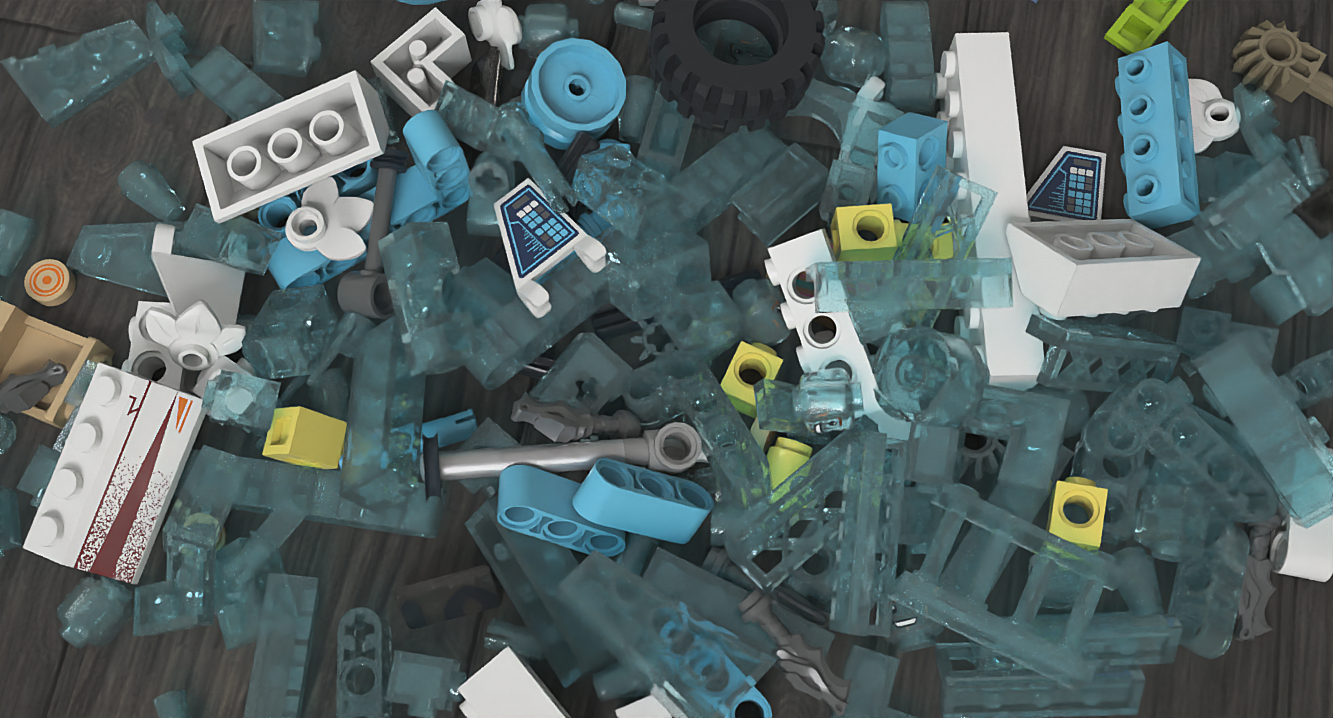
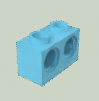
[877,112,948,223]

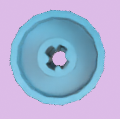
[521,38,626,150]

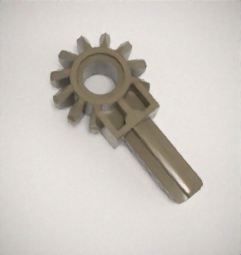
[1231,20,1333,107]

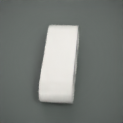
[1269,440,1333,582]

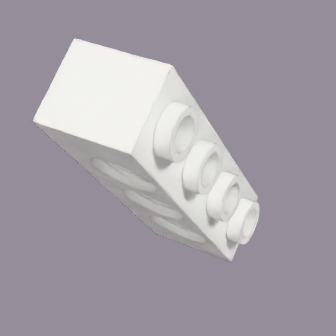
[764,228,887,425]

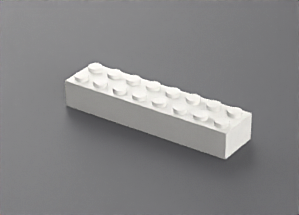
[932,32,1046,401]

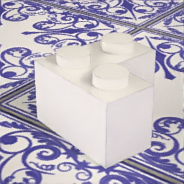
[370,7,472,131]

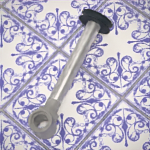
[420,422,702,503]

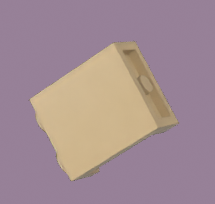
[0,300,115,432]

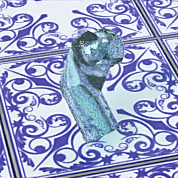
[614,2,654,32]

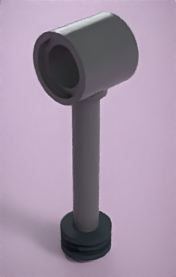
[337,146,409,319]

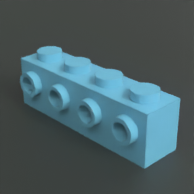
[1115,41,1200,230]

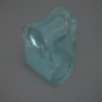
[467,149,515,237]

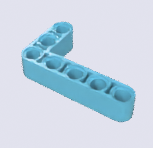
[262,109,475,297]

